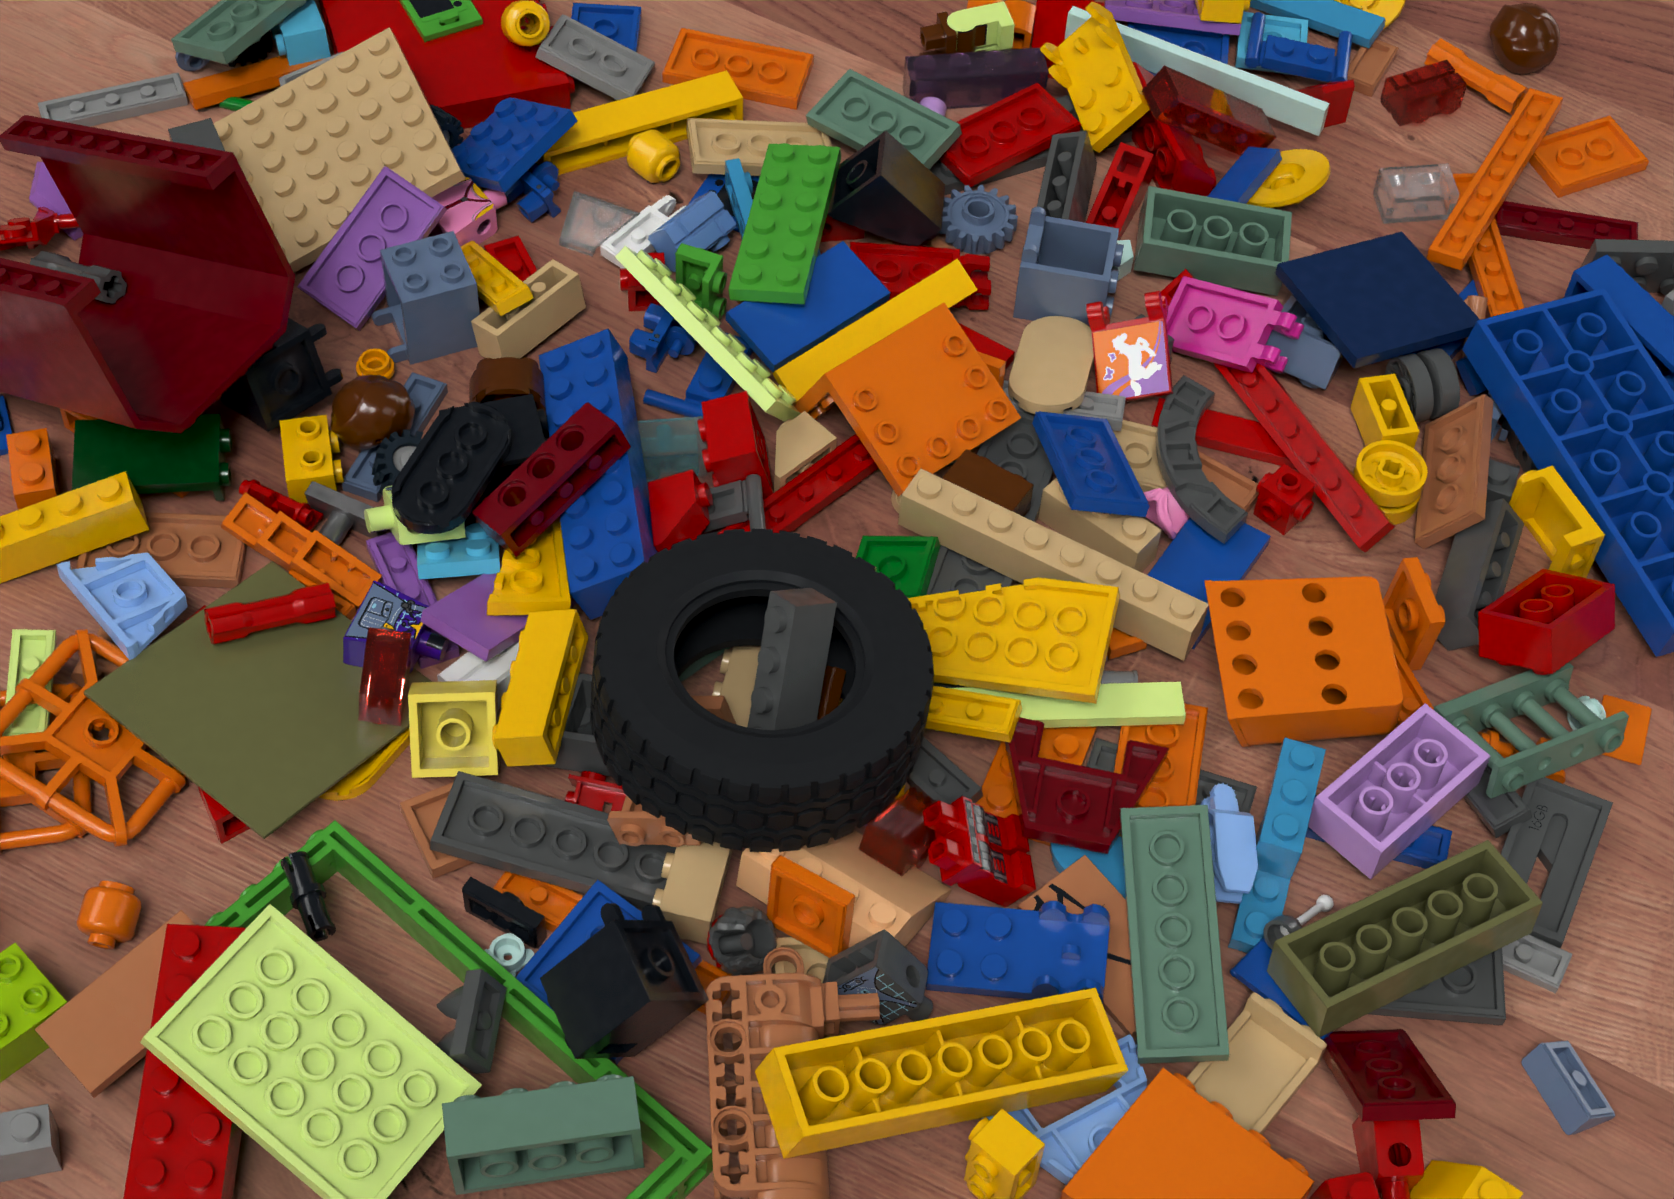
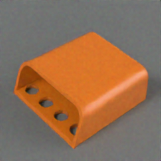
[1204,576,1403,747]

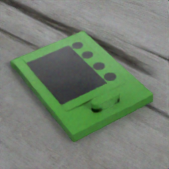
[399,0,483,42]

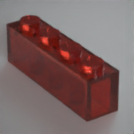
[1142,65,1277,156]

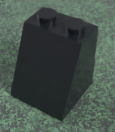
[828,131,945,246]

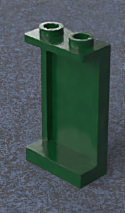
[72,414,232,501]

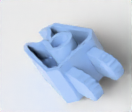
[1200,783,1258,904]

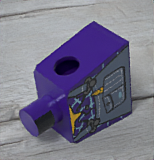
[343,580,449,675]

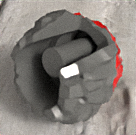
[707,906,777,976]

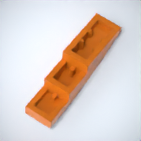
[221,492,382,609]

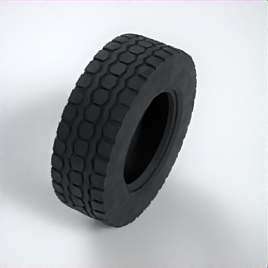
[590,529,934,852]

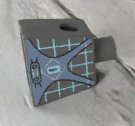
[823,929,933,1025]

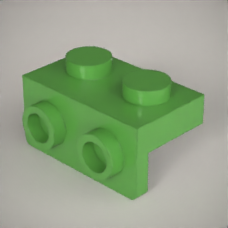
[675,243,727,320]

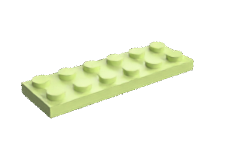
[615,246,801,422]

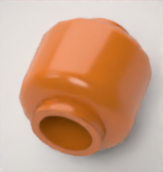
[77,881,142,950]

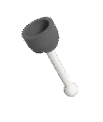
[1263,895,1334,949]

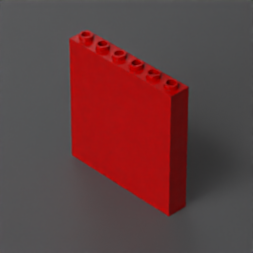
[319,0,575,129]

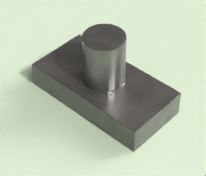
[304,481,388,546]

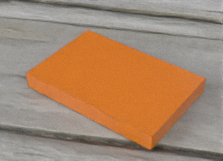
[1528,115,1649,198]

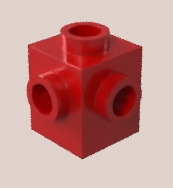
[1253,463,1316,535]

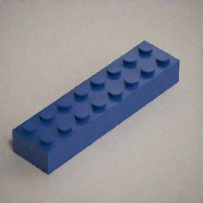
[539,328,658,620]

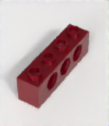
[472,402,631,558]

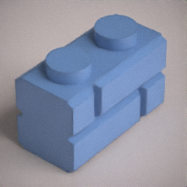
[648,191,737,272]

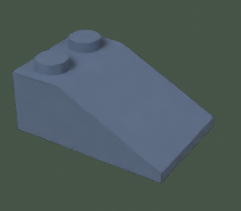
[1266,295,1344,390]

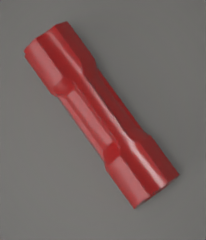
[204,582,336,644]

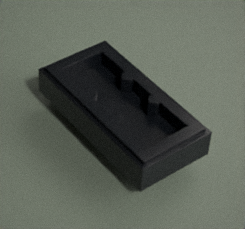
[462,877,547,949]

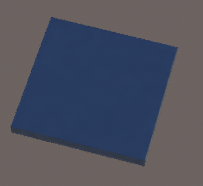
[1275,231,1480,369]

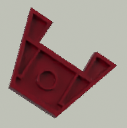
[1005,717,1169,854]

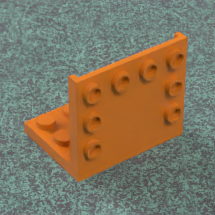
[794,302,1021,497]

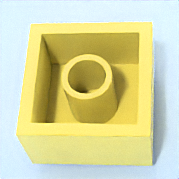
[408,680,500,778]

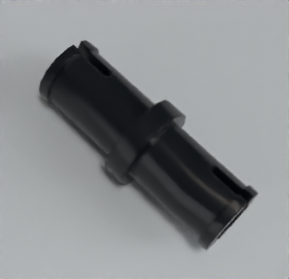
[280,851,336,942]

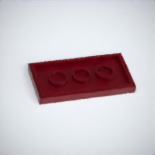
[1323,1029,1456,1122]

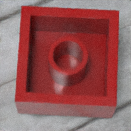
[697,391,774,500]

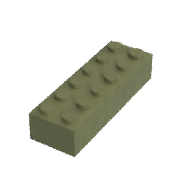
[1267,840,1543,1038]

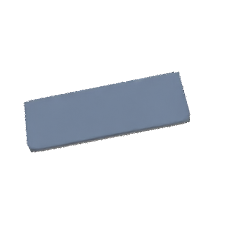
[1521,1041,1616,1135]

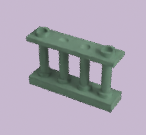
[1434,662,1629,799]

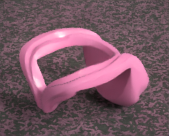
[1143,487,1190,540]

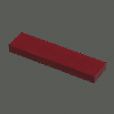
[1495,201,1638,249]

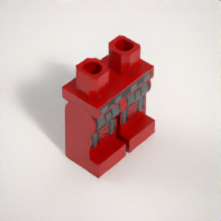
[923,796,1036,908]

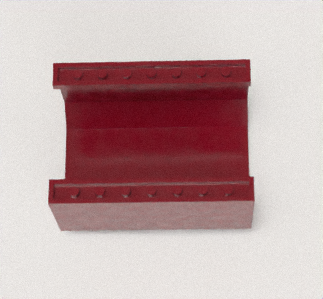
[0,115,296,433]

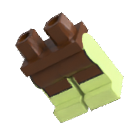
[919,1,1015,83]

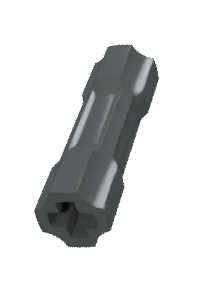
[30,251,127,304]

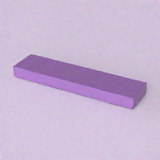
[366,532,460,669]

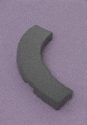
[1156,375,1248,544]

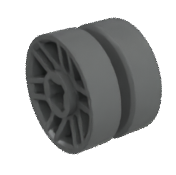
[1385,348,1460,423]

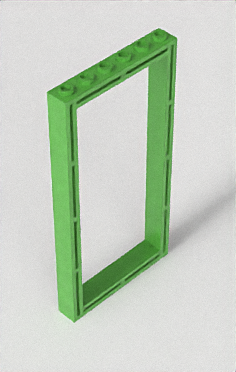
[205,820,713,1199]

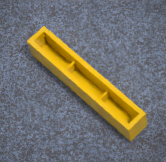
[536,70,743,175]

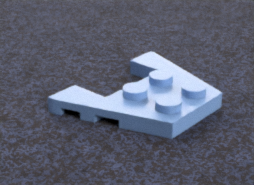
[981,1034,1147,1185]

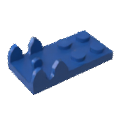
[926,901,1110,1004]

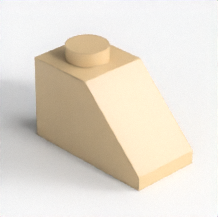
[774,411,837,492]

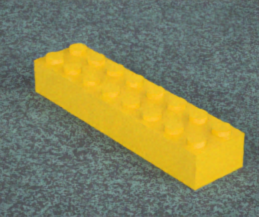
[755,988,1128,1159]

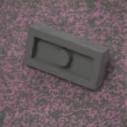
[436,969,507,1074]

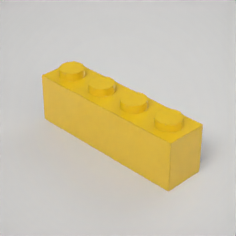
[0,471,149,584]
[492,609,588,767]

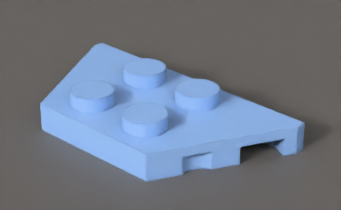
[57,553,188,660]

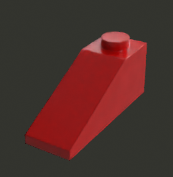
[1085,142,1157,240]

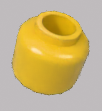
[501,0,550,47]
[627,130,680,183]

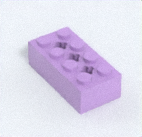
[1308,703,1491,879]

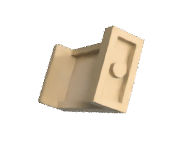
[1187,992,1327,1134]

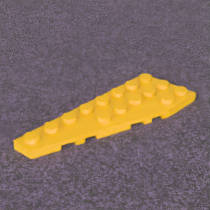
[908,577,1120,704]

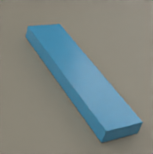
[1250,0,1385,48]

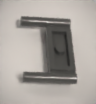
[702,474,766,533]

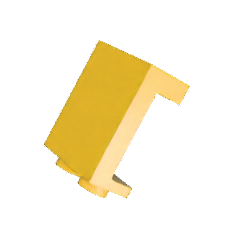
[1509,465,1605,578]

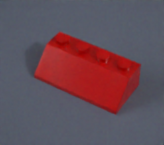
[1130,62,1216,196]

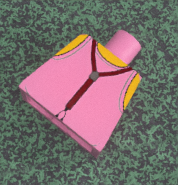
[429,177,507,247]

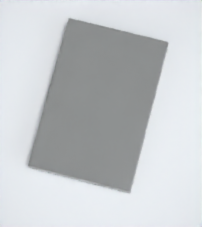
[535,14,655,100]

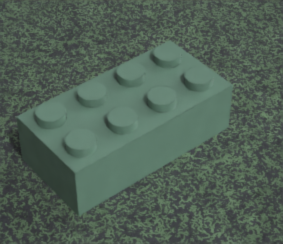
[1134,186,1292,296]
[442,1074,645,1195]

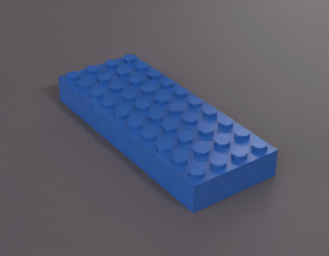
[1462,288,1674,657]

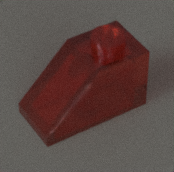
[358,627,411,726]

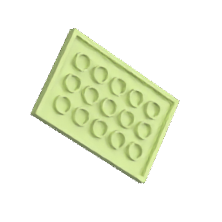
[140,904,482,1199]

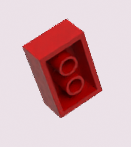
[1478,569,1615,675]

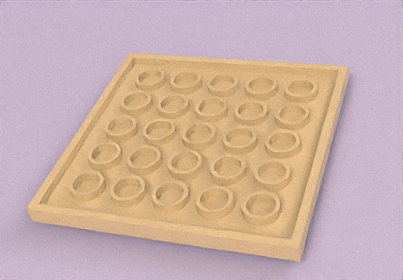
[213,27,466,272]

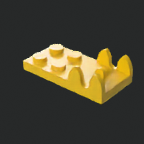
[1040,2,1151,153]

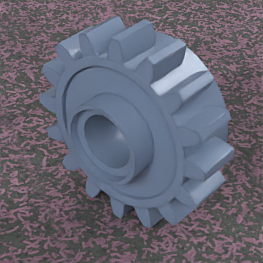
[939,185,1018,254]

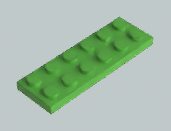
[729,143,841,304]

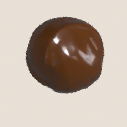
[1489,3,1560,75]
[331,375,415,451]

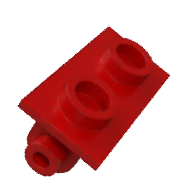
[239,479,324,532]
[565,771,626,812]

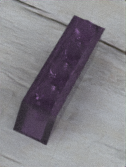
[903,48,1049,109]

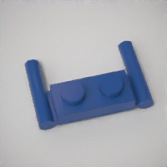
[1245,12,1353,82]
[643,326,753,420]

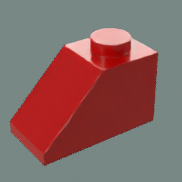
[648,469,713,552]

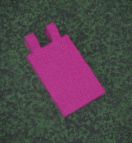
[1166,276,1304,373]

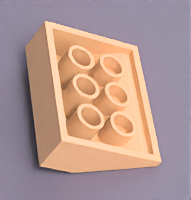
[736,830,951,948]

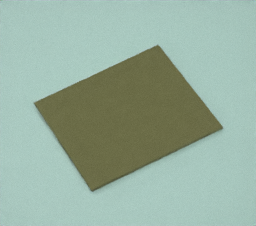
[84,561,432,839]

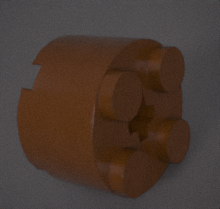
[469,357,547,420]

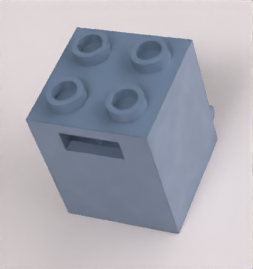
[1013,207,1124,327]
[371,231,480,365]

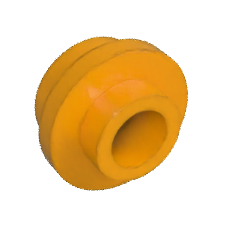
[356,348,395,380]

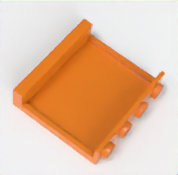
[1060,1067,1315,1199]

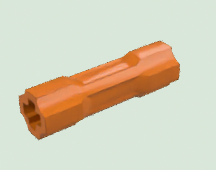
[1424,38,1529,115]

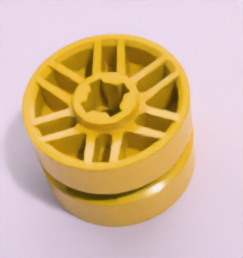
[1353,440,1428,525]

